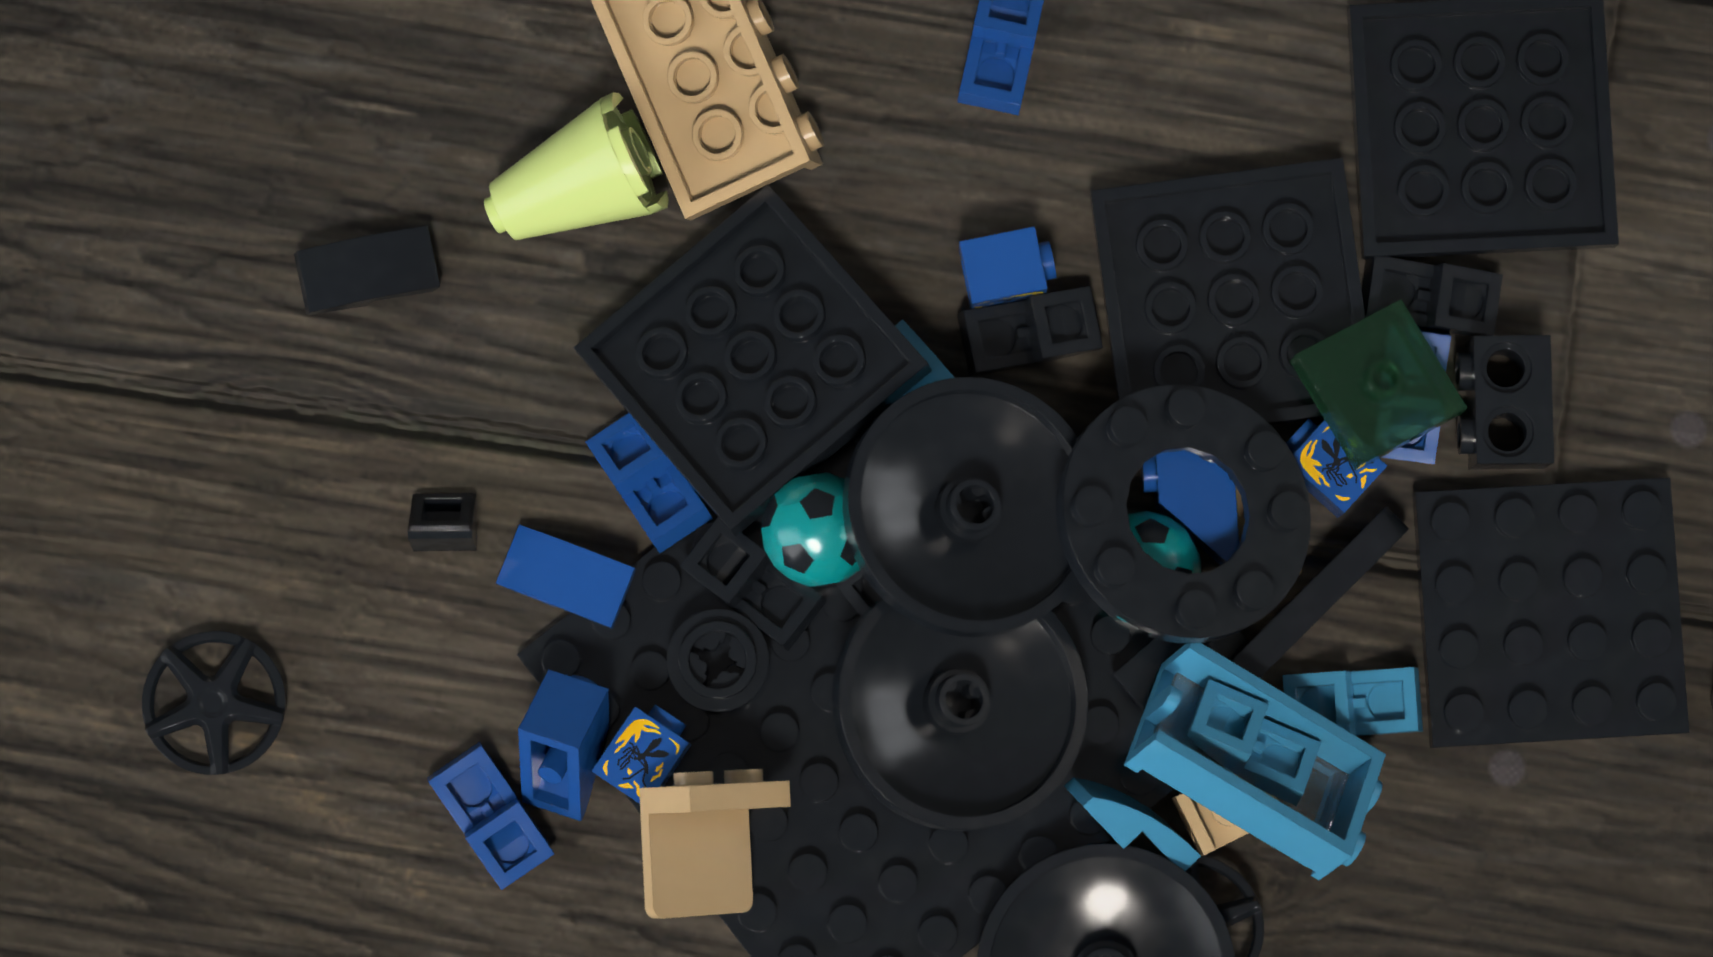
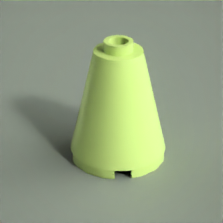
[484,92,669,240]

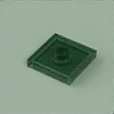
[1290,300,1467,471]

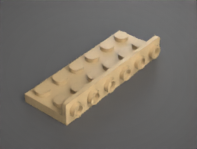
[591,0,824,220]

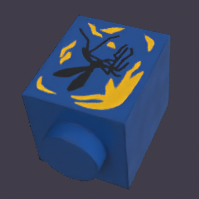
[958,226,1056,309]
[1286,414,1387,518]
[592,705,692,804]

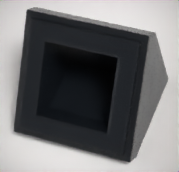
[408,493,477,552]

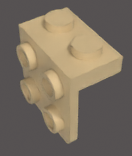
[639,769,791,919]

